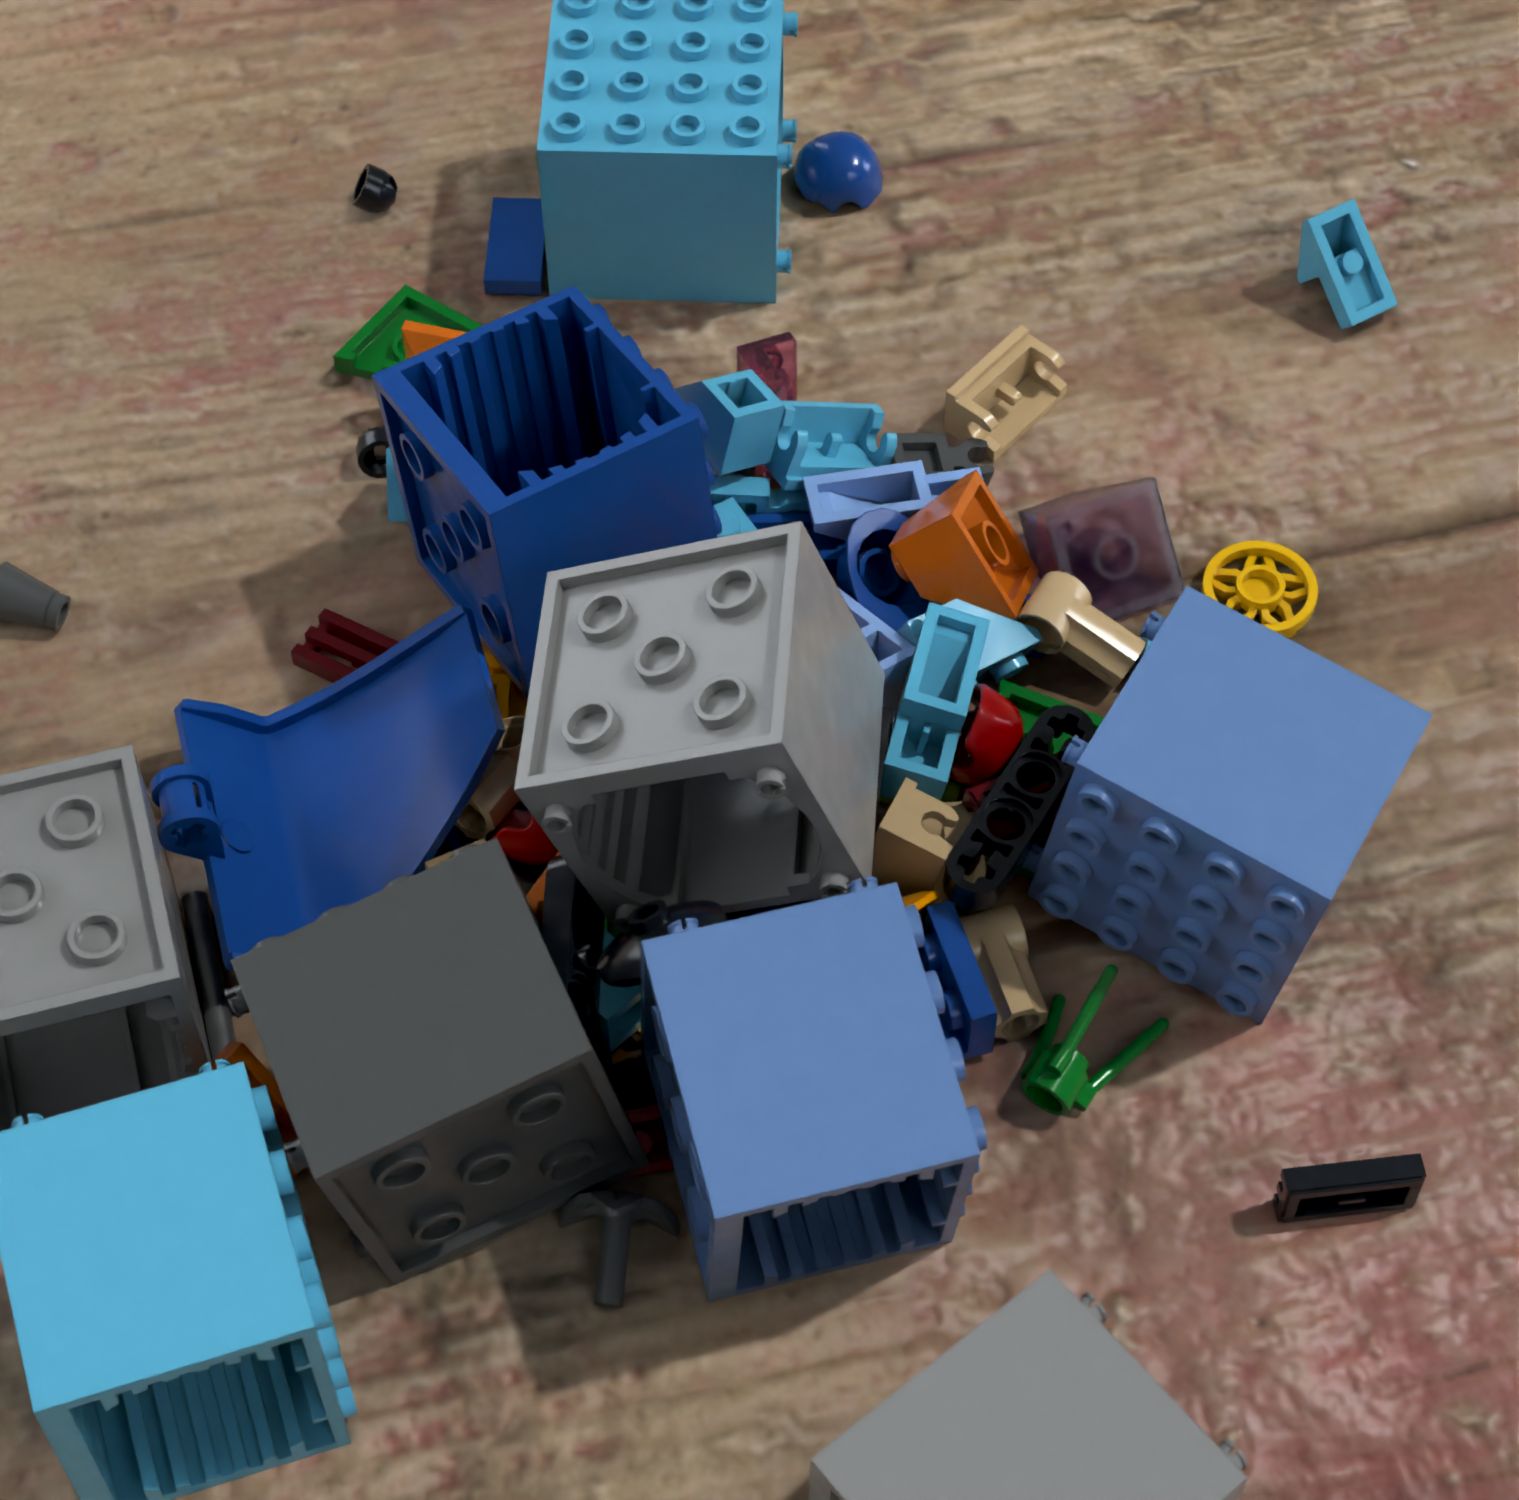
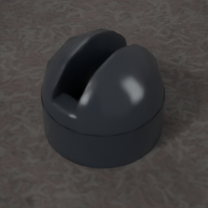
[351,163,397,213]
[356,426,390,478]

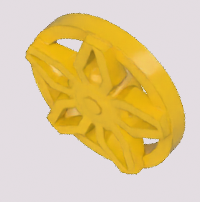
[1201,540,1318,639]

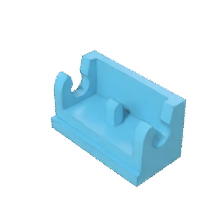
[763,400,897,491]

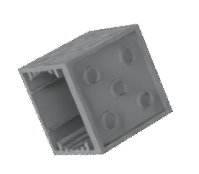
[514,521,885,932]
[0,745,212,1131]
[809,1269,1248,1500]

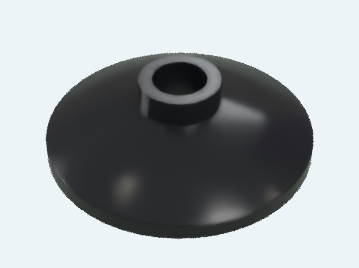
[597,900,728,987]

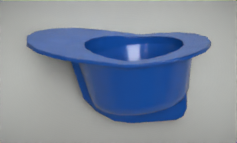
[836,508,941,632]

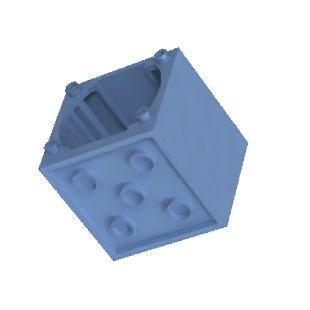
[1022,586,1433,1024]
[641,876,987,1302]

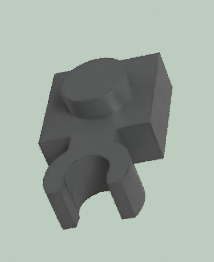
[891,433,994,486]

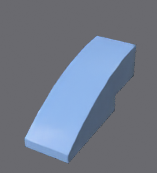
[802,460,984,540]

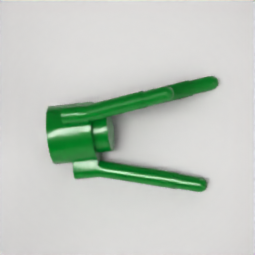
[1020,964,1169,1116]

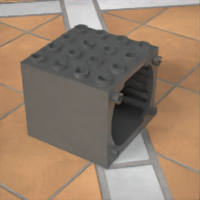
[224,837,650,1285]

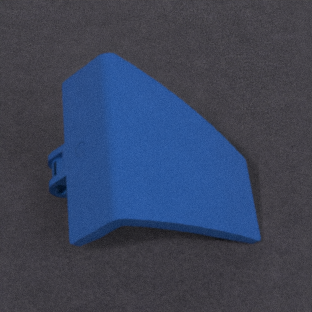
[150,605,505,972]

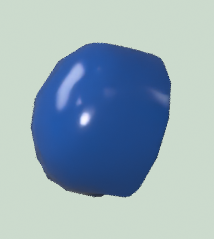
[794,131,883,212]

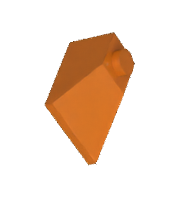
[889,469,1039,620]

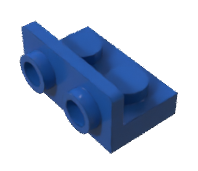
[917,900,998,1060]

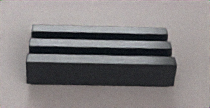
[1273,1153,1426,1223]

